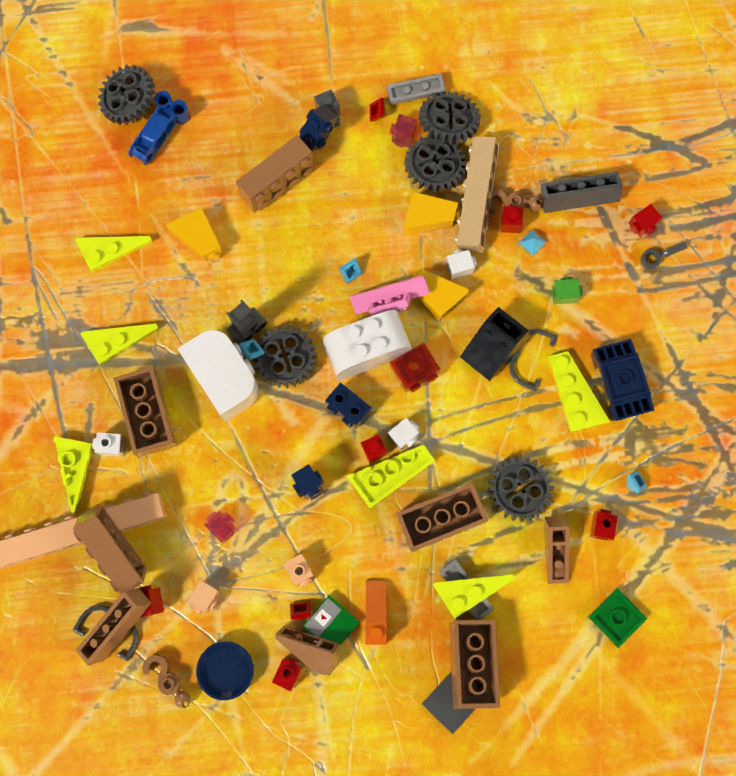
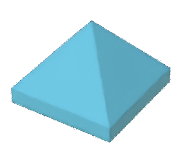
[519,229,546,256]
[339,258,363,283]
[238,338,265,360]
[626,470,647,493]

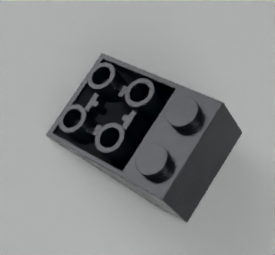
[460,307,529,381]

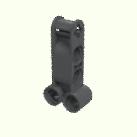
[226,300,268,344]

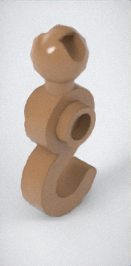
[490,189,543,213]
[142,655,191,709]

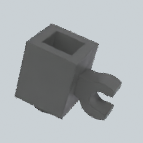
[314,89,340,128]

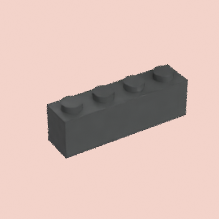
[540,172,622,213]

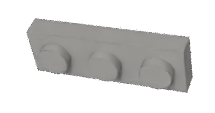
[386,73,446,105]
[439,559,494,620]

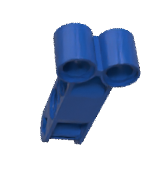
[128,91,190,165]

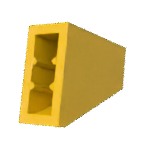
[403,192,460,235]
[166,208,223,262]
[409,270,469,321]

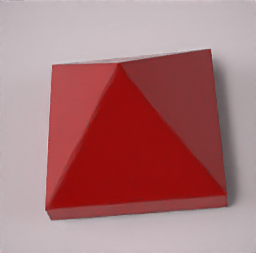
[369,97,386,122]
[290,601,311,621]

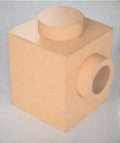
[283,553,314,588]
[187,580,221,614]

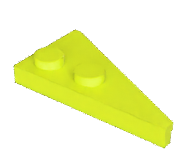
[75,236,153,273]
[80,323,160,365]
[53,436,93,513]
[432,574,515,619]

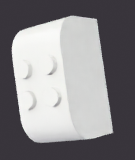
[323,310,412,382]
[178,330,258,422]

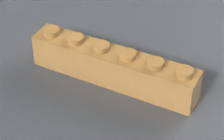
[455,137,500,253]

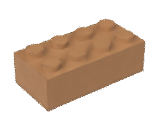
[236,135,314,213]
[113,367,177,458]
[396,482,488,553]
[73,503,147,594]
[449,620,500,709]

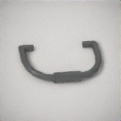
[509,329,557,391]
[73,605,138,661]

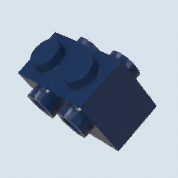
[299,105,338,152]
[325,382,372,429]
[291,464,324,501]

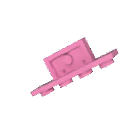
[350,275,429,316]

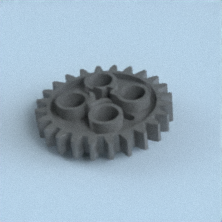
[98,64,156,125]
[419,91,481,144]
[404,135,466,194]
[253,324,317,389]
[487,456,554,522]

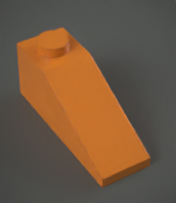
[365,581,387,645]

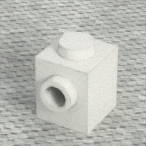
[446,249,477,280]
[387,418,419,451]
[92,432,125,457]

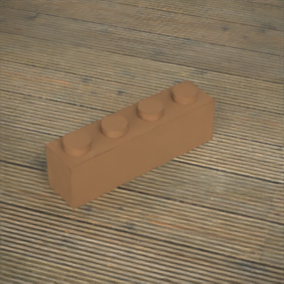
[76,588,152,666]

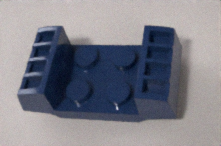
[591,339,655,421]

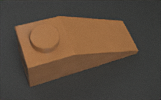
[544,516,570,584]
[275,625,341,676]

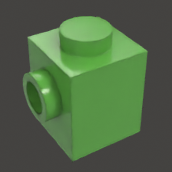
[552,277,583,304]

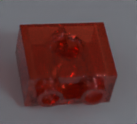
[389,343,441,393]

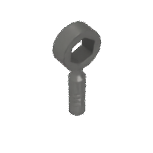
[640,242,687,270]

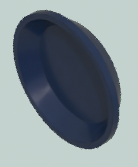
[196,641,254,700]

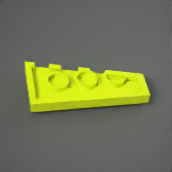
[548,351,610,433]
[346,445,435,509]

